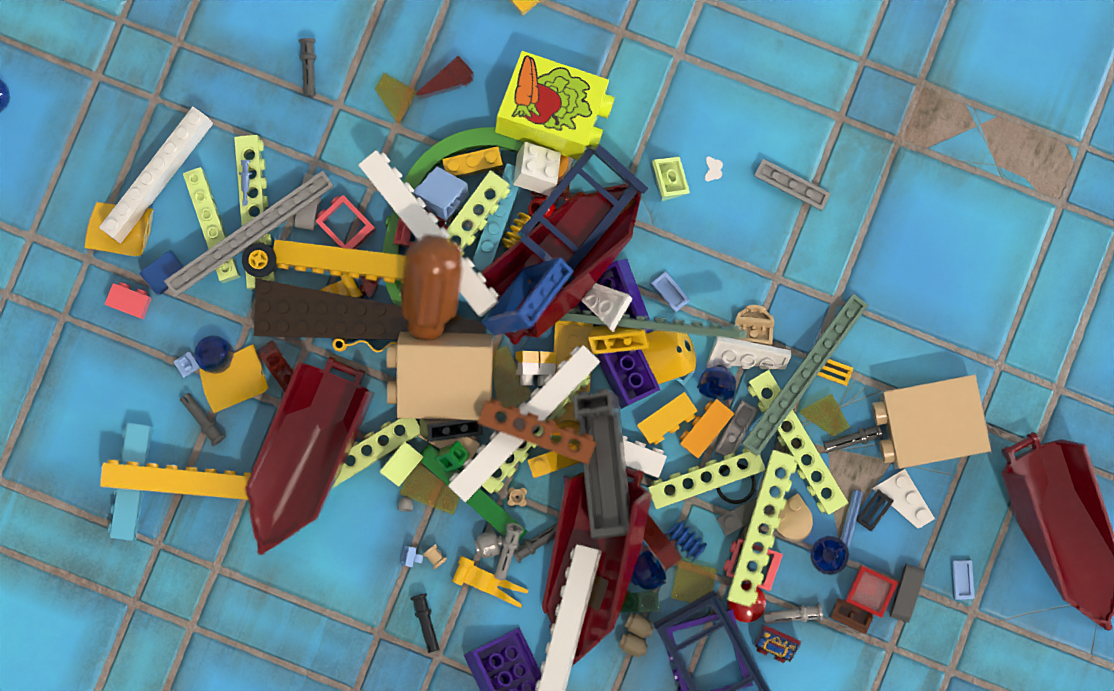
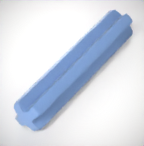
[839,490,863,546]

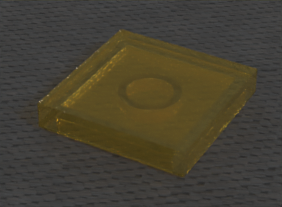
[671,560,717,607]

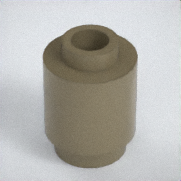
[624,613,654,639]
[618,633,648,658]

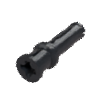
[410,593,440,653]

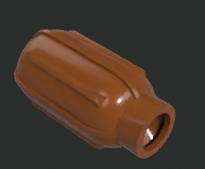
[401,234,463,340]

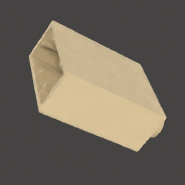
[387,332,493,420]
[872,375,991,470]

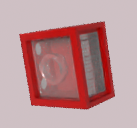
[844,566,898,618]

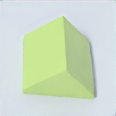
[651,157,690,201]
[380,442,423,487]

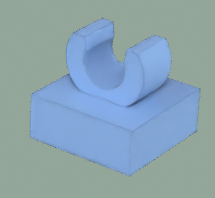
[174,351,201,378]
[400,545,423,567]

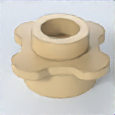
[507,487,527,507]

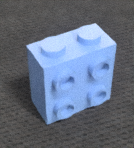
[413,167,469,221]

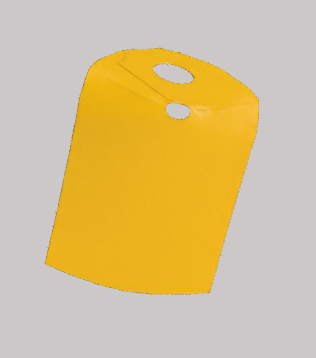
[84,202,154,256]
[641,330,696,385]
[199,344,268,413]

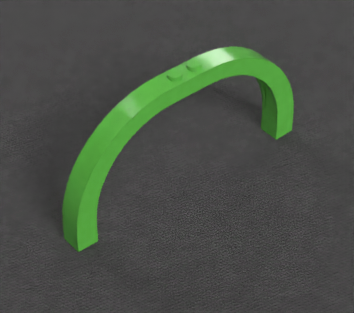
[382,127,525,306]

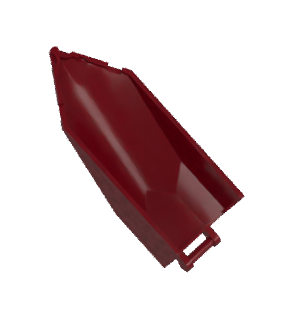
[482,184,641,345]
[245,356,375,555]
[1001,432,1114,631]
[542,468,652,666]

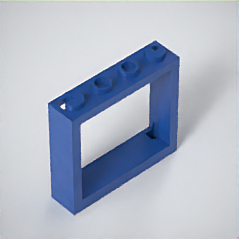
[481,257,573,336]

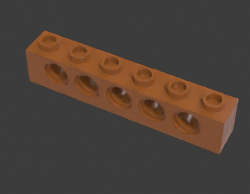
[478,398,596,464]

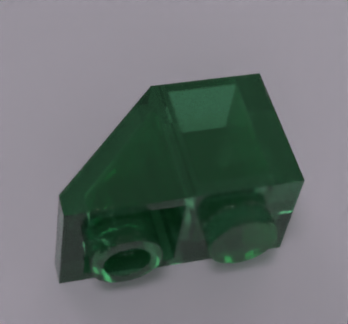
[621,591,659,613]

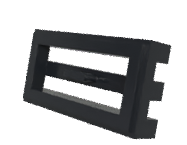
[856,489,894,532]

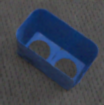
[139,250,183,296]

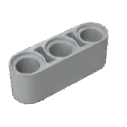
[295,173,321,231]

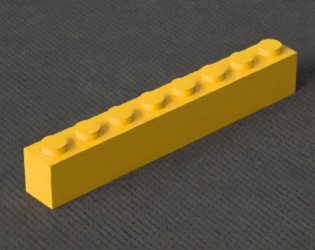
[273,240,405,284]
[100,459,251,500]

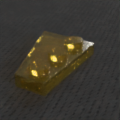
[492,346,532,415]
[400,463,460,515]

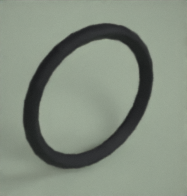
[716,463,756,504]

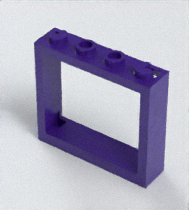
[665,609,753,691]

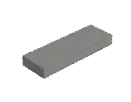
[714,400,759,456]

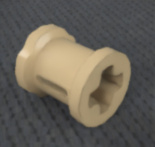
[423,544,447,570]

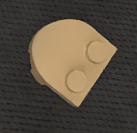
[735,305,774,346]
[766,493,814,542]

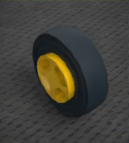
[242,243,277,278]

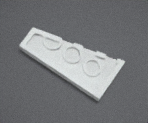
[706,337,791,369]

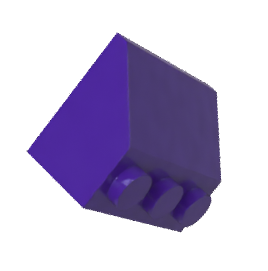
[596,349,661,409]

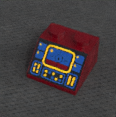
[753,624,801,663]

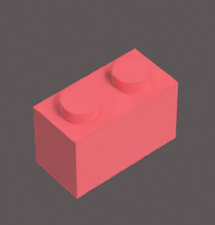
[104,282,152,320]

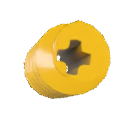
[501,212,539,249]

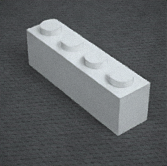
[623,436,667,478]

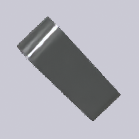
[890,563,925,623]

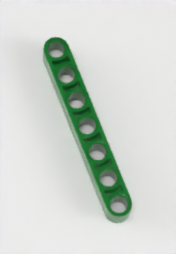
[420,443,528,542]

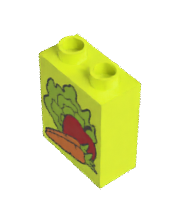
[495,51,615,160]

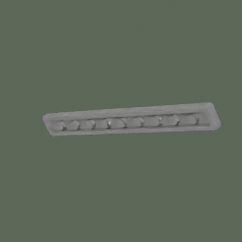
[164,170,334,297]

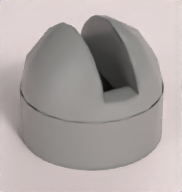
[397,497,413,512]

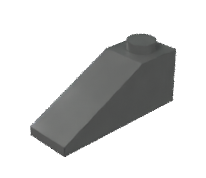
[716,496,773,536]

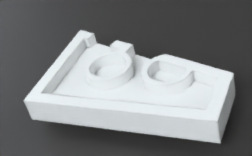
[581,283,632,331]
[871,469,935,529]

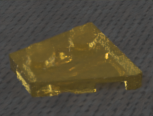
[375,73,417,124]
[799,394,850,437]

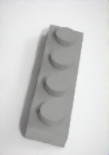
[754,159,831,211]

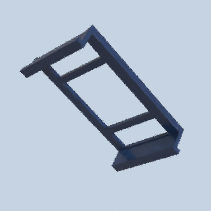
[517,144,648,283]
[653,590,770,691]

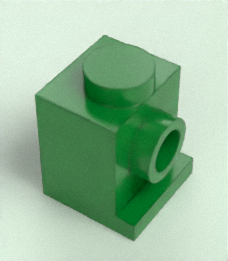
[434,440,470,472]

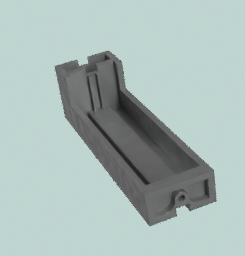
[573,389,631,539]

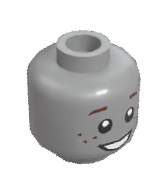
[474,531,503,558]

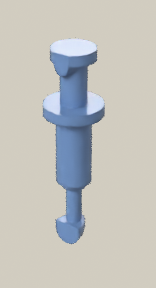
[239,160,252,206]

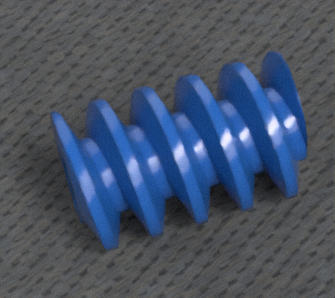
[665,520,707,562]

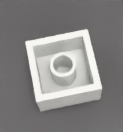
[513,142,561,196]

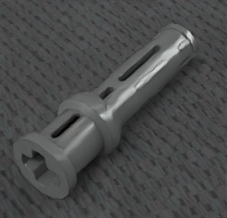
[299,38,317,97]
[180,393,226,446]
[823,423,883,454]
[513,522,558,563]

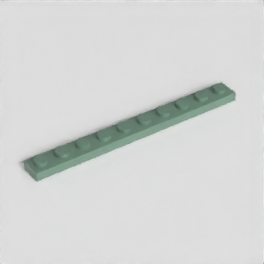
[741,293,868,457]
[560,309,746,339]

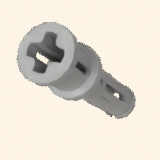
[494,523,523,580]
[763,603,823,625]

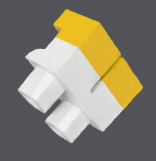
[515,351,556,386]

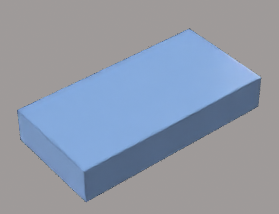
[651,271,690,313]
[952,560,975,600]

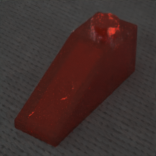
[416,56,474,100]
[257,340,294,392]
[643,514,682,570]

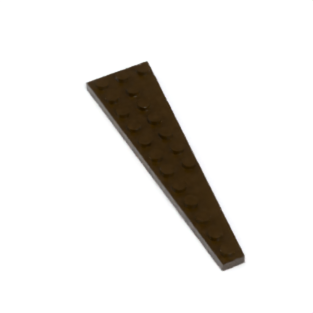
[254,278,486,340]

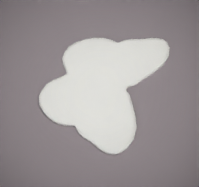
[705,157,723,181]

